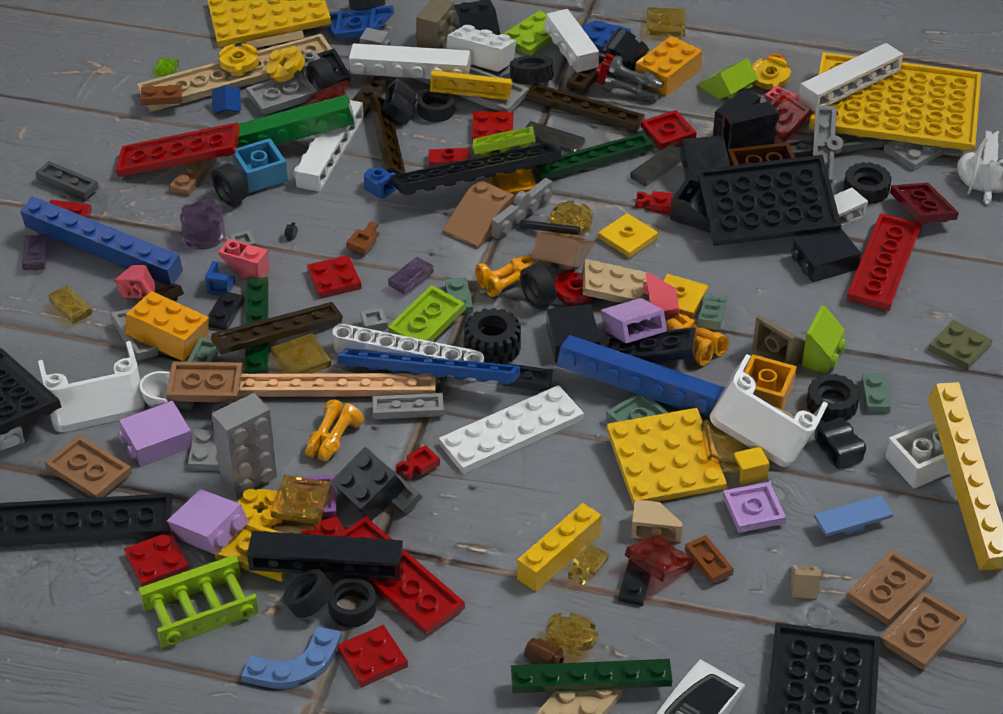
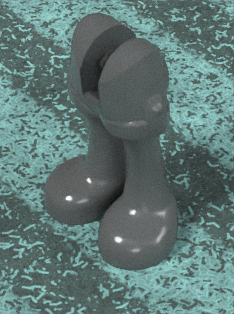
[603,55,663,101]

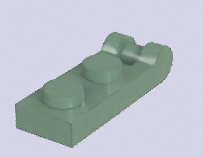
[697,293,728,330]

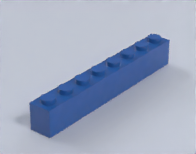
[20,196,183,285]
[556,335,725,419]

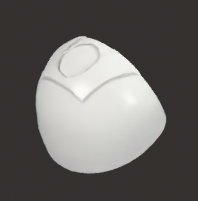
[140,371,170,408]

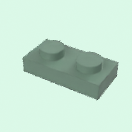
[445,277,473,314]
[861,374,891,413]

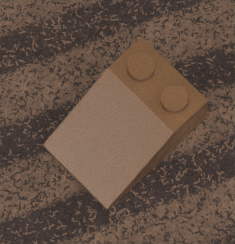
[443,180,514,249]
[532,232,594,270]

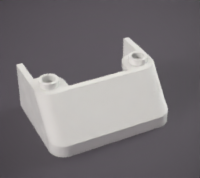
[38,341,146,433]
[710,354,828,467]

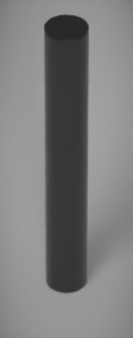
[519,220,581,235]

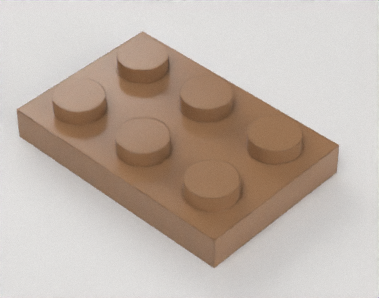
[166,362,243,402]
[45,435,132,498]
[846,549,934,626]
[880,591,967,671]

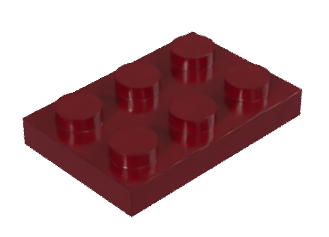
[890,183,959,224]

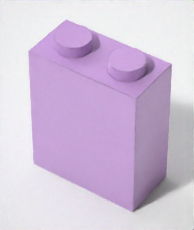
[601,298,667,343]
[118,401,192,467]
[167,489,249,555]

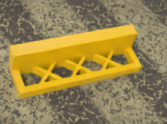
[430,70,512,100]

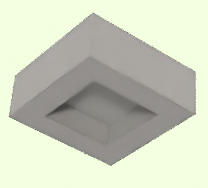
[229,230,257,247]
[360,308,388,331]

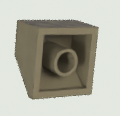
[752,315,805,366]

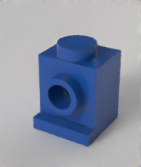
[363,166,397,200]

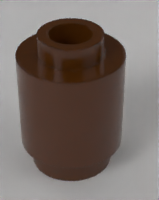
[524,638,565,664]

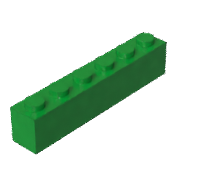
[237,94,355,148]

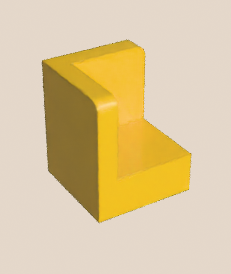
[734,447,770,486]

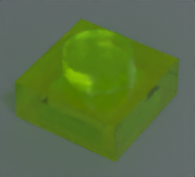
[154,57,179,76]

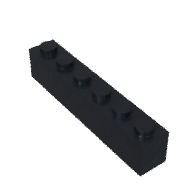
[247,531,404,580]

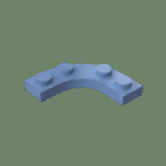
[241,626,342,689]

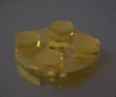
[550,201,593,236]
[545,613,598,656]

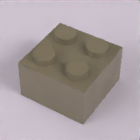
[416,0,456,49]

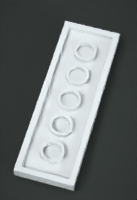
[439,385,584,474]

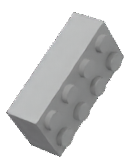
[212,393,277,498]

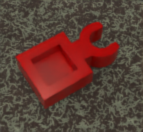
[596,53,614,86]
[635,191,673,213]
[396,445,440,481]
[299,516,345,536]

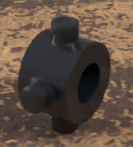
[284,222,298,241]

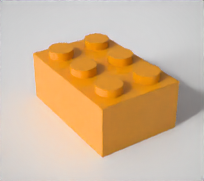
[635,36,703,97]
[125,291,209,361]

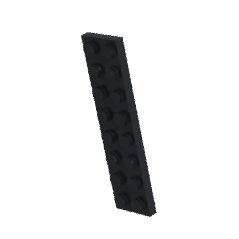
[390,142,562,195]
[0,493,173,547]

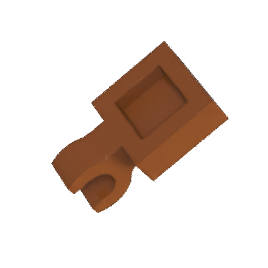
[346,221,379,255]

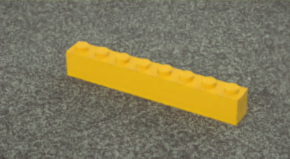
[928,382,1003,571]

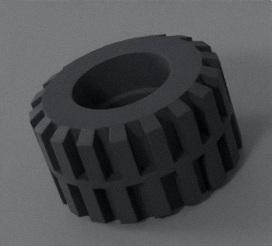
[464,308,521,365]

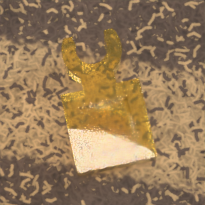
[568,543,609,585]

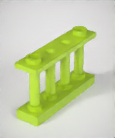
[139,555,259,648]

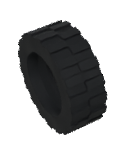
[510,55,554,84]
[843,162,892,204]
[806,374,860,422]

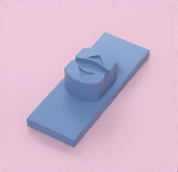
[814,495,893,537]

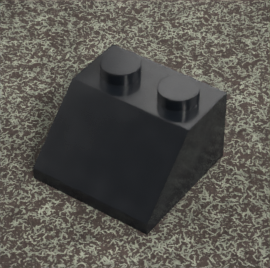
[454,0,500,35]

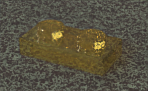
[48,285,92,324]

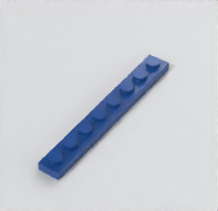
[337,348,520,384]

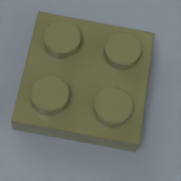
[928,320,992,370]

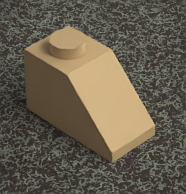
[631,500,682,543]

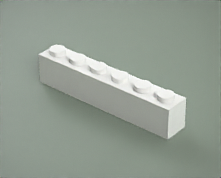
[798,43,903,111]
[349,44,471,79]
[293,100,364,192]

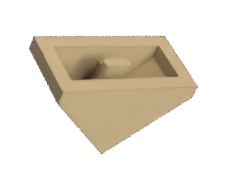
[791,565,821,599]

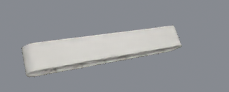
[333,324,484,381]

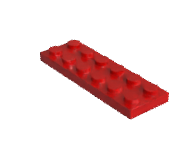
[115,122,241,177]
[847,213,922,311]
[337,517,465,636]

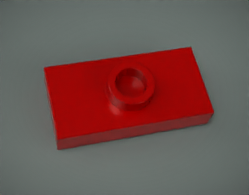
[428,148,470,168]

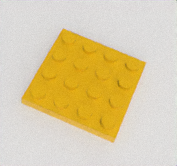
[606,408,727,506]

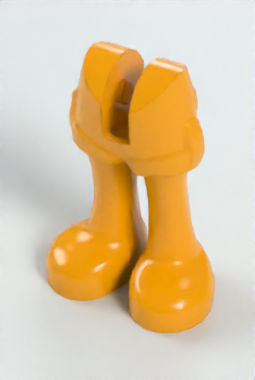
[475,254,537,297]
[666,314,730,366]
[305,399,364,462]

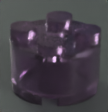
[180,199,226,249]

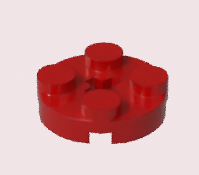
[555,269,595,306]

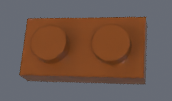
[141,85,182,106]
[684,535,734,584]

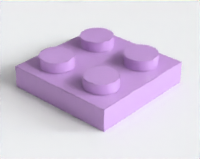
[723,482,786,533]

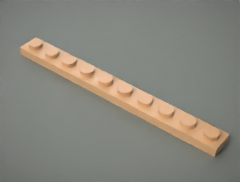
[239,373,436,397]

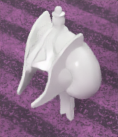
[957,131,1003,205]

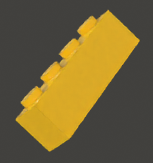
[517,503,602,592]

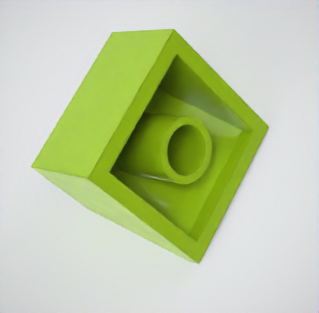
[698,58,758,99]
[802,305,847,374]

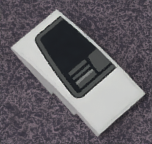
[656,659,746,714]

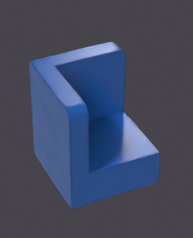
[212,85,241,113]
[205,261,236,296]

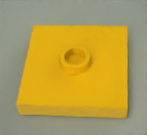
[598,213,659,258]
[663,273,709,318]

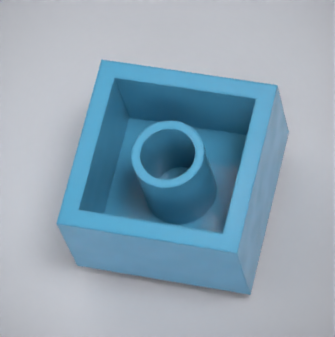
[232,138,288,193]

